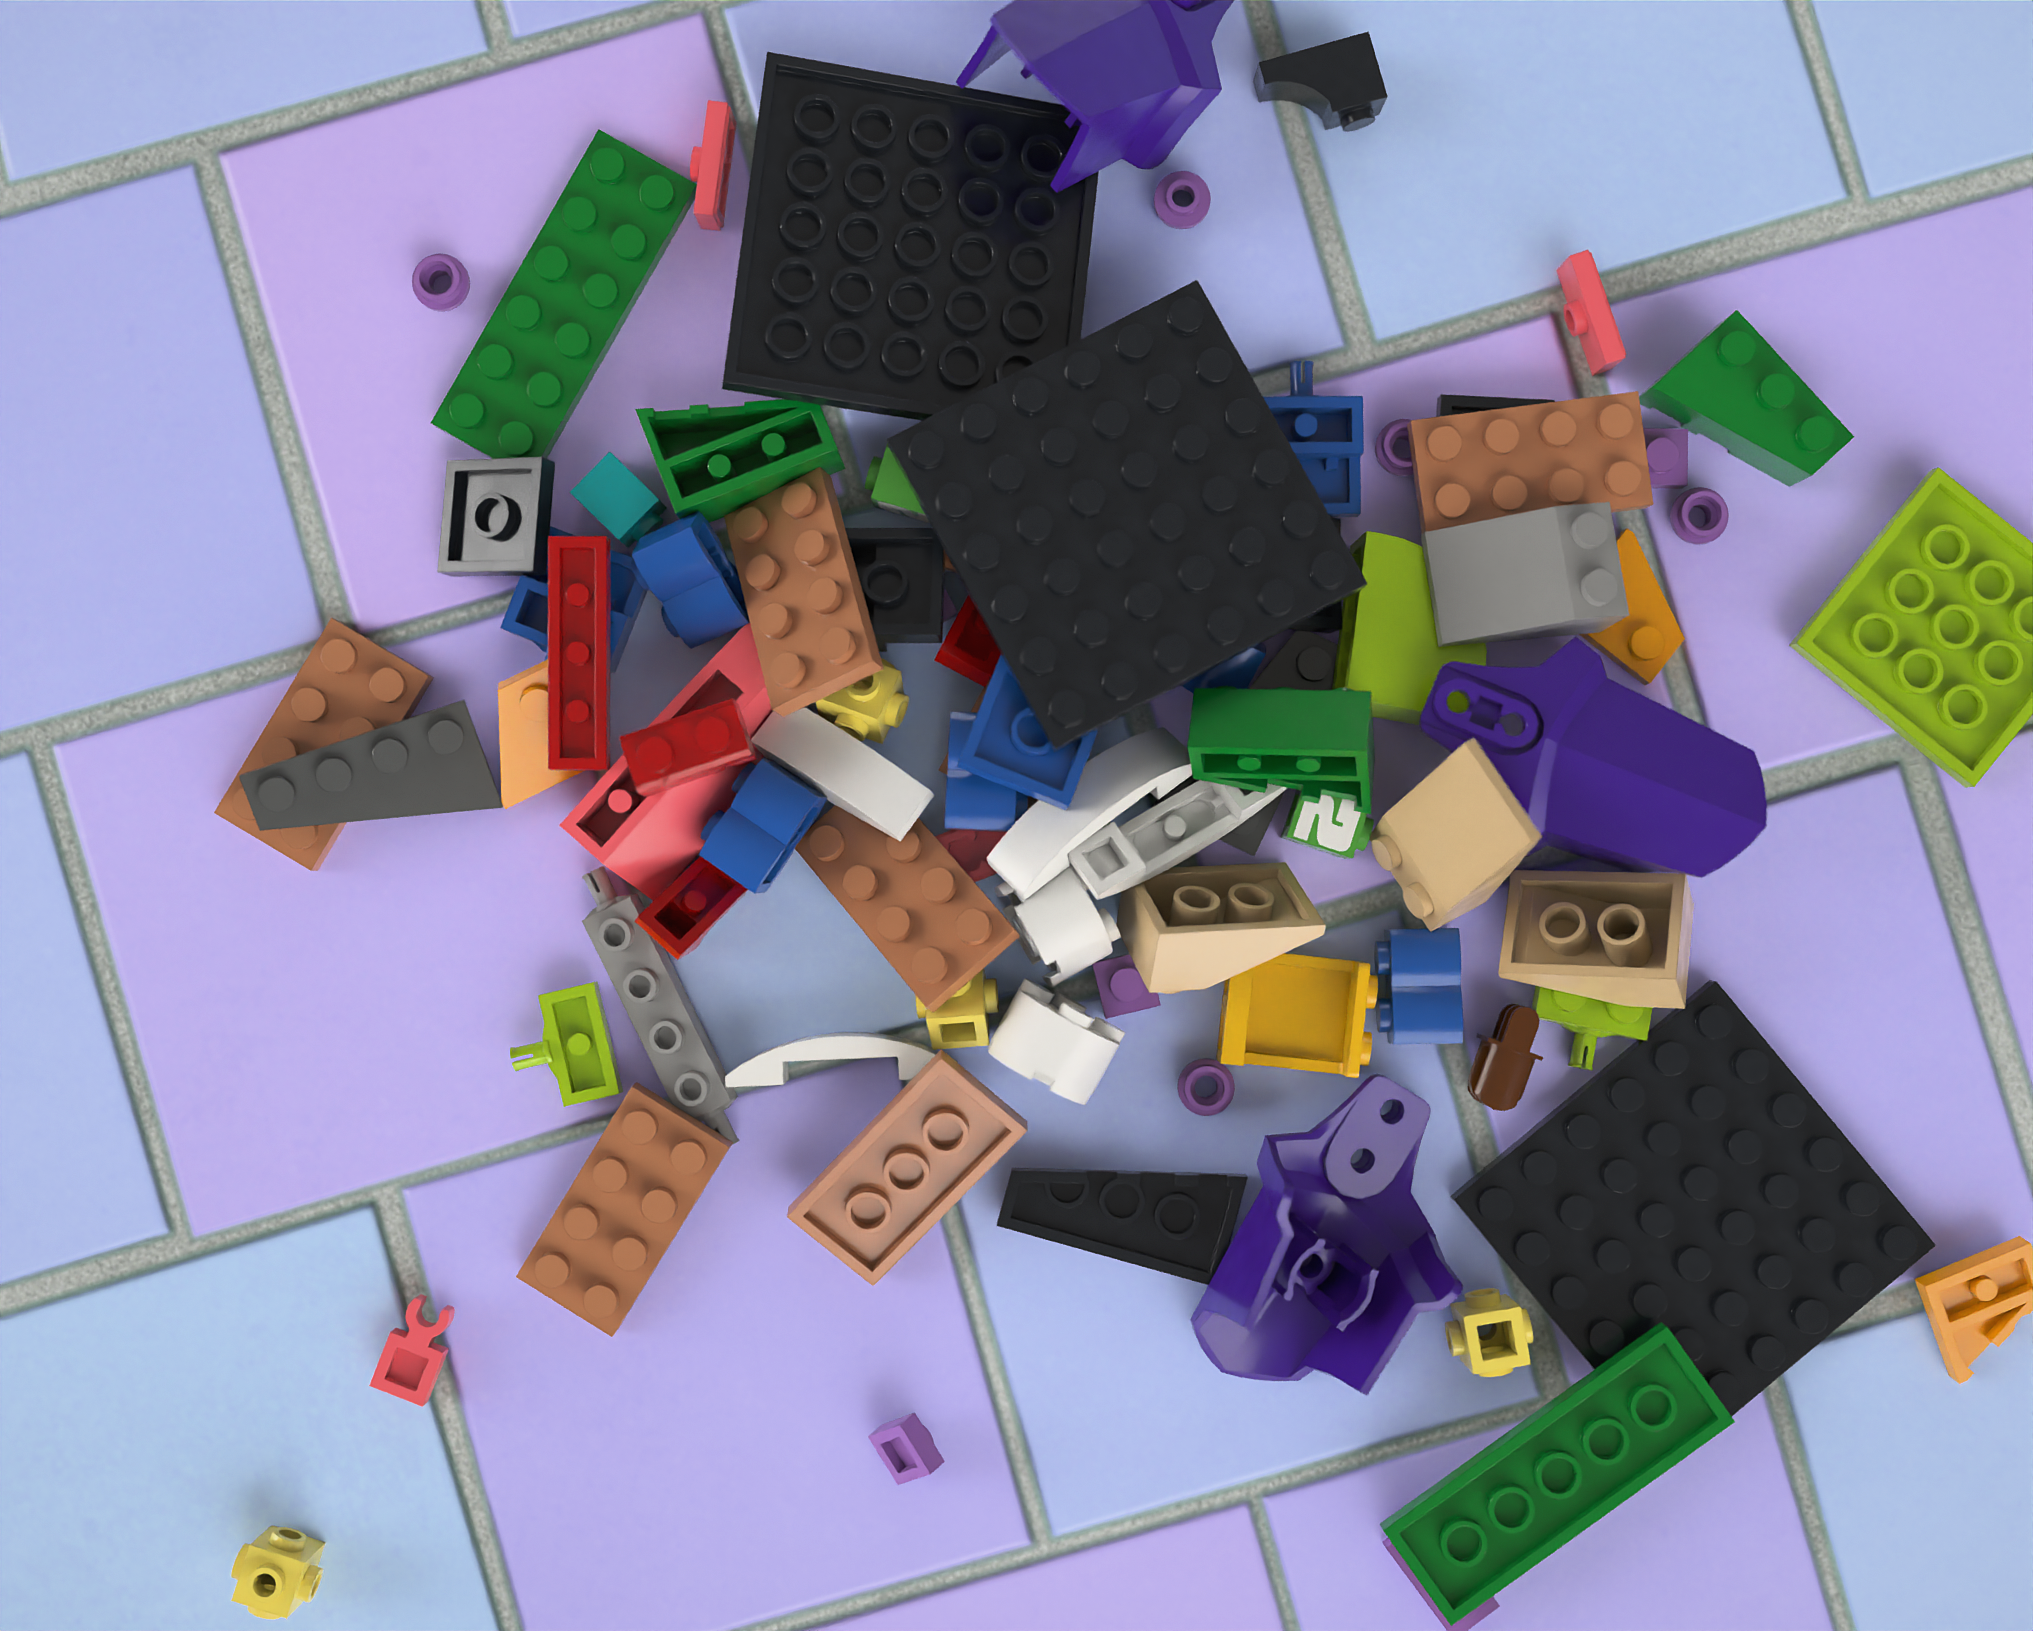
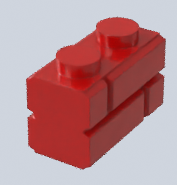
[619,698,757,797]

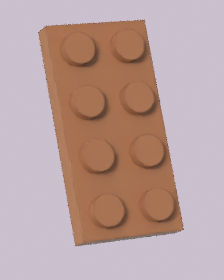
[1407,391,1654,534]
[724,467,884,717]
[214,618,434,871]
[795,805,1021,1013]
[787,1049,1028,1286]
[516,1082,733,1337]

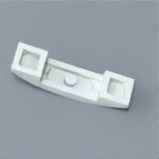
[987,727,1192,900]
[1068,780,1287,900]
[725,1032,958,1087]

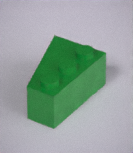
[1639,310,1854,487]
[635,399,845,523]
[1187,686,1375,814]

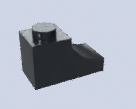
[1253,31,1388,132]

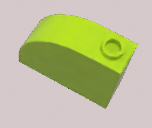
[1332,531,1487,725]

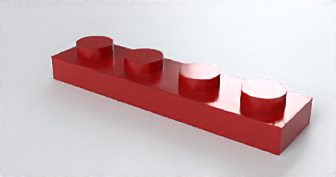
[548,536,611,771]

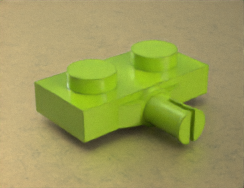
[510,981,623,1107]
[1531,986,1653,1071]

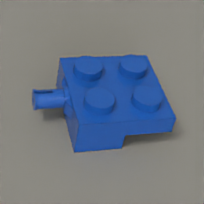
[1263,360,1364,517]
[500,526,647,673]

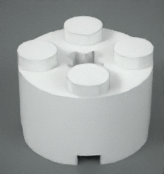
[995,861,1121,987]
[987,978,1125,1105]

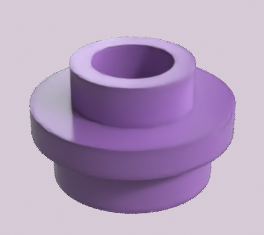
[1154,171,1211,229]
[412,254,470,312]
[1375,419,1413,477]
[1670,487,1729,545]
[1177,1058,1235,1116]

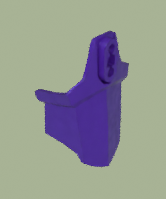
[955,0,1234,193]
[1419,637,1767,878]
[1190,1073,1463,1396]

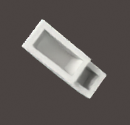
[751,707,934,842]

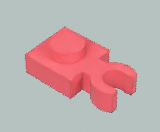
[369,1294,455,1407]

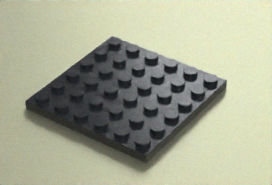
[722,52,1099,421]
[887,280,1368,752]
[1450,980,1936,1416]

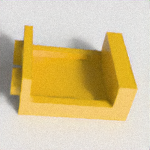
[1216,953,1378,1078]

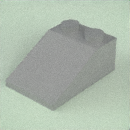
[1421,502,1629,647]

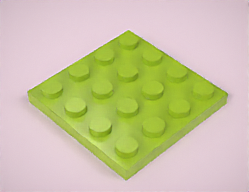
[1789,467,2033,788]

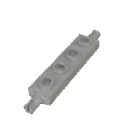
[582,866,740,1145]

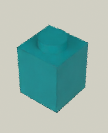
[570,451,667,548]

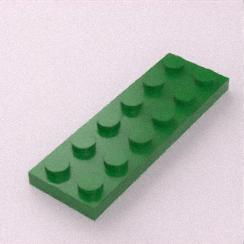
[431,129,697,459]
[1380,1322,1735,1626]

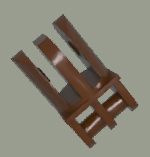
[1468,1004,1543,1111]

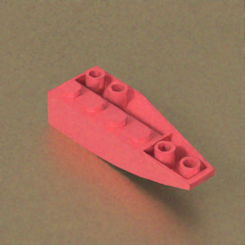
[560,623,773,901]

